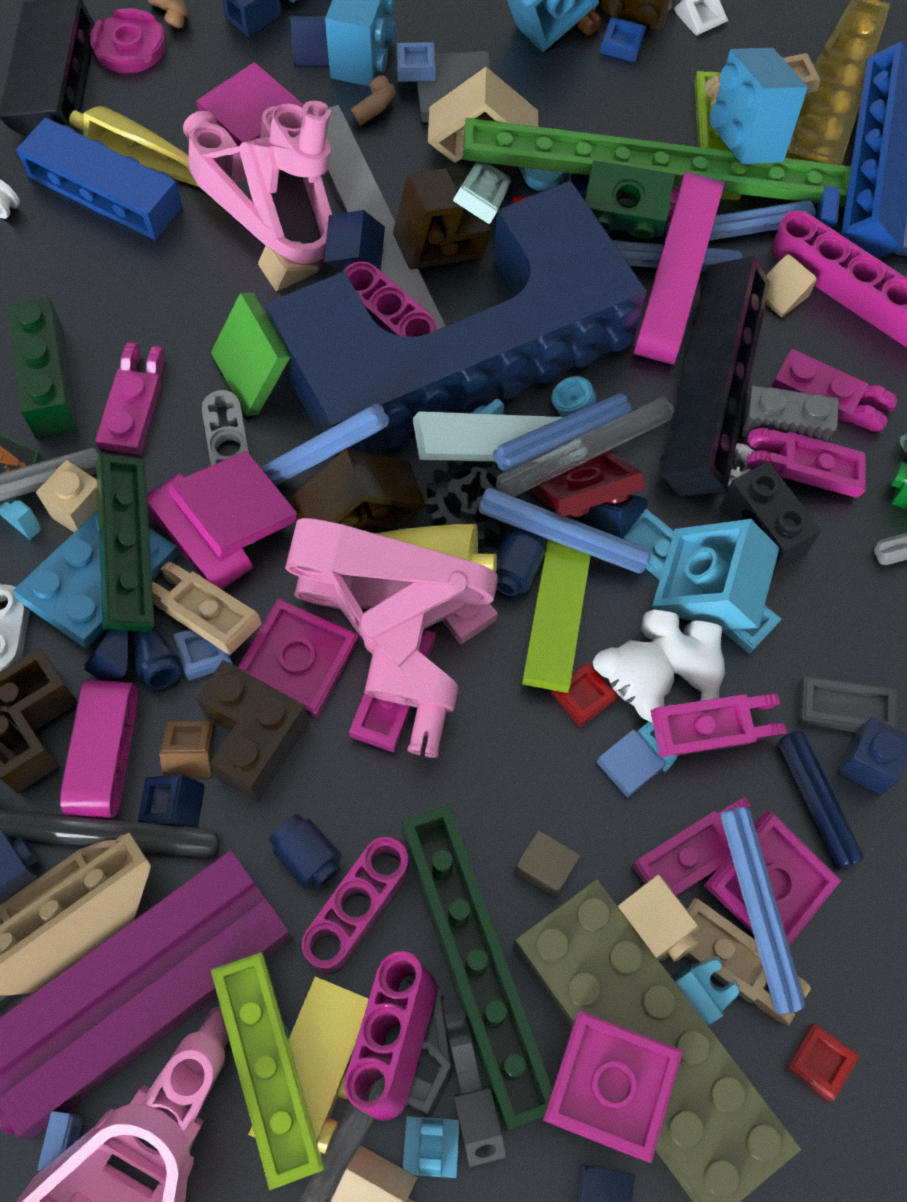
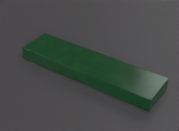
[96,454,154,632]

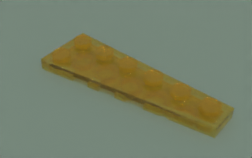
[785,0,890,165]

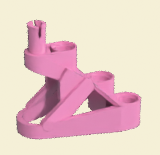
[188,100,332,264]
[285,518,498,758]
[16,1007,229,1202]

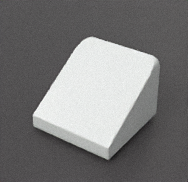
[674,0,728,36]

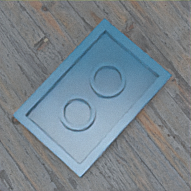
[13,511,178,649]

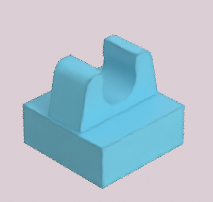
[675,956,739,1026]
[403,1116,459,1178]

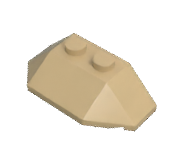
[0,833,151,995]

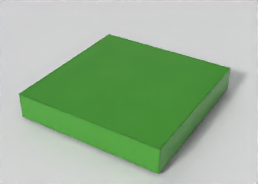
[211,292,291,416]

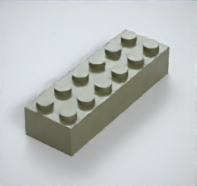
[512,879,802,1202]

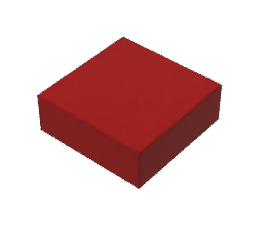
[551,661,618,727]
[784,1023,860,1101]

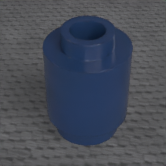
[495,527,545,596]
[269,814,342,889]

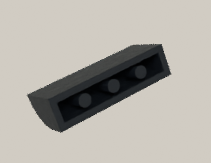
[0,0,95,137]

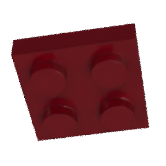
[528,450,645,518]

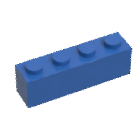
[16,118,183,241]

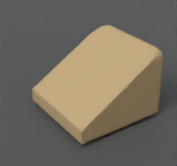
[258,241,319,291]
[766,254,816,318]

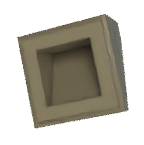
[514,830,581,898]

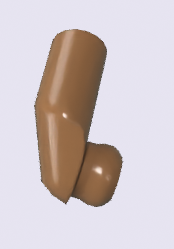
[148,0,189,29]
[350,75,396,126]

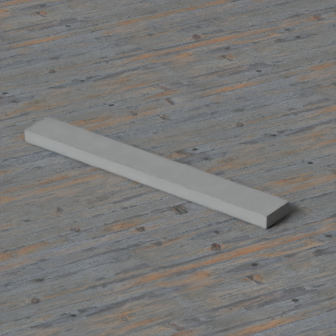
[326,105,445,330]

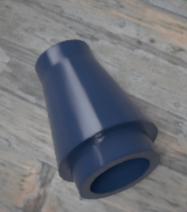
[128,626,181,690]

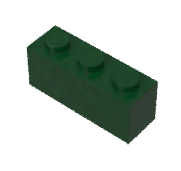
[7,297,79,439]

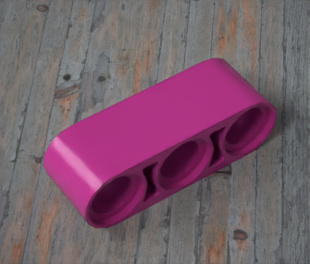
[344,261,437,337]
[147,473,253,590]
[60,679,138,818]
[302,837,409,974]
[344,951,437,1121]

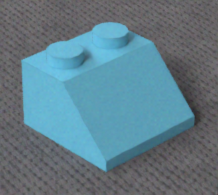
[652,519,779,630]

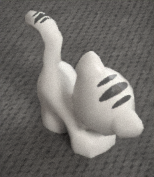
[592,610,725,722]

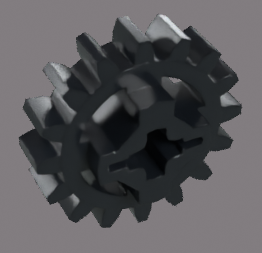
[426,460,521,548]

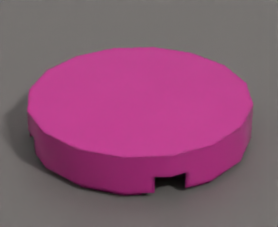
[90,8,166,74]

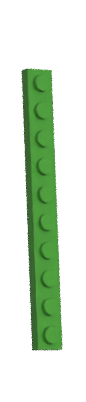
[462,118,851,207]

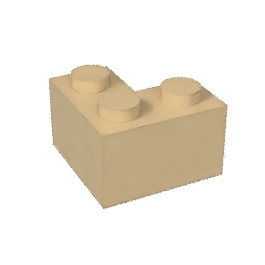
[428,67,538,163]

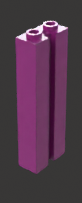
[0,850,294,1138]

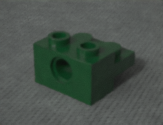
[585,160,675,239]

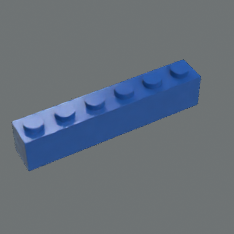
[841,41,907,258]

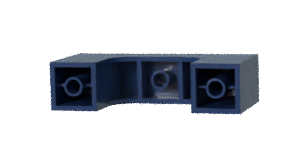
[265,180,647,459]

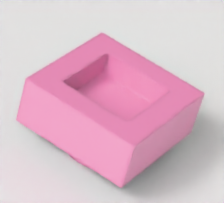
[442,604,498,645]

